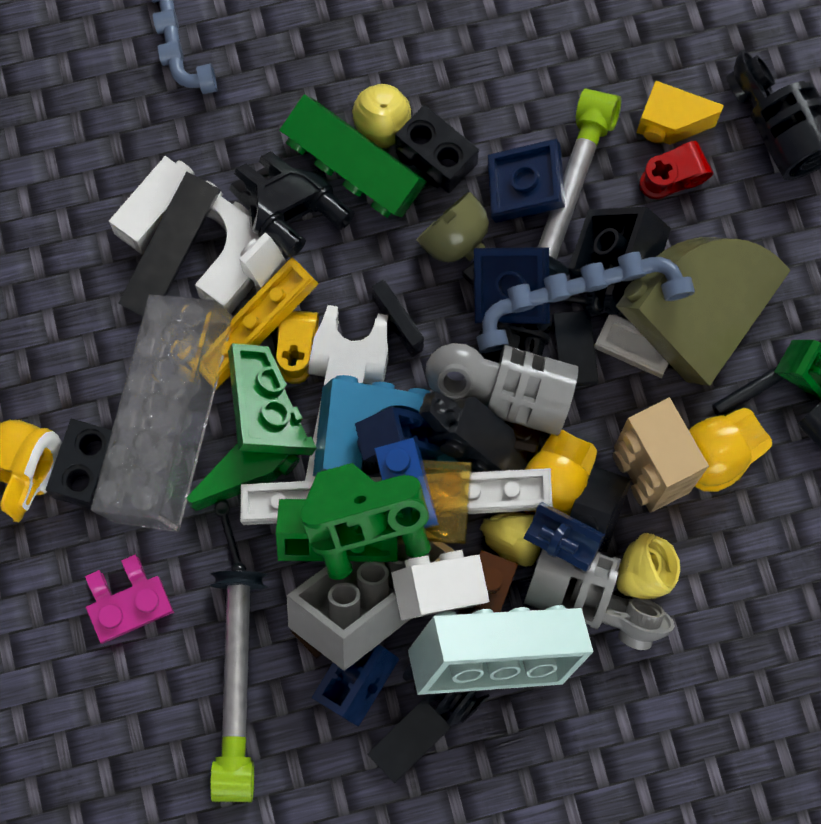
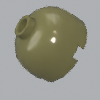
[416,191,489,262]

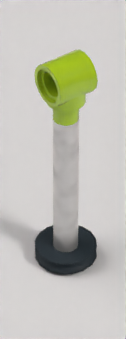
[538,88,621,276]
[210,570,268,802]

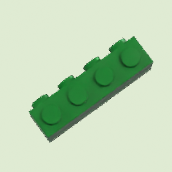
[279,94,427,218]

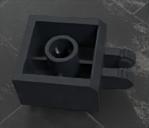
[568,207,671,315]

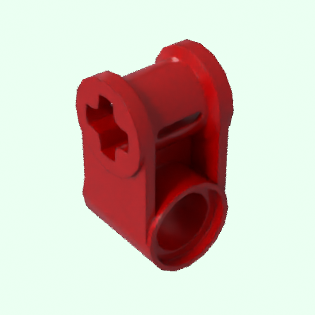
[639,141,714,200]

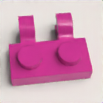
[85,554,174,644]

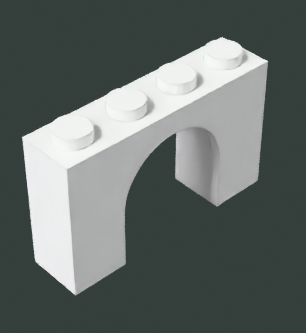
[109,156,282,318]

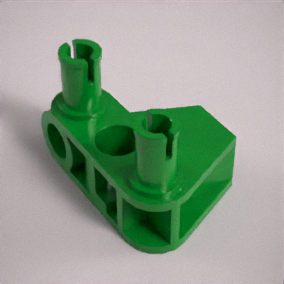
[300,463,431,580]

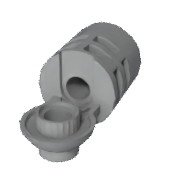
[425,343,579,436]
[523,549,675,650]

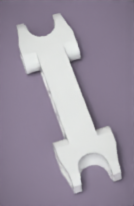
[305,305,389,481]

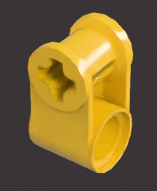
[276,310,319,384]

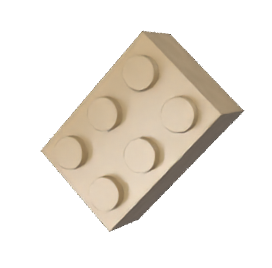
[613,397,709,513]

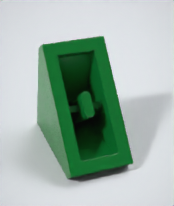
[774,340,821,400]

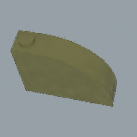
[616,237,791,386]

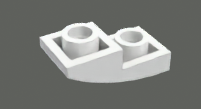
[239,232,286,293]

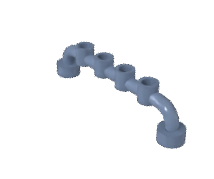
[152,0,218,94]
[476,252,695,353]

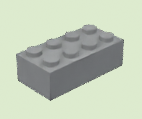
[287,530,455,671]

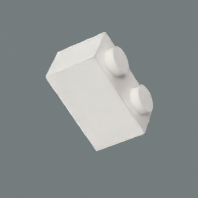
[391,550,490,620]

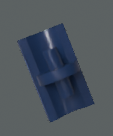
[523,502,605,572]

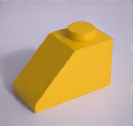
[636,81,724,145]

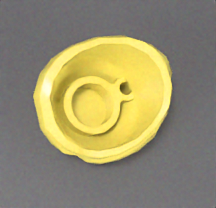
[352,84,411,148]
[480,512,541,567]
[616,533,680,600]

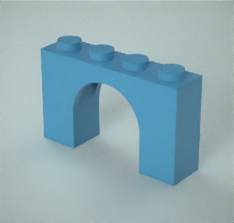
[313,375,468,477]

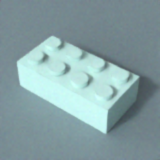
[408,605,593,695]

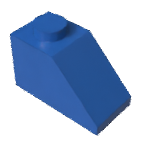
[374,438,439,529]

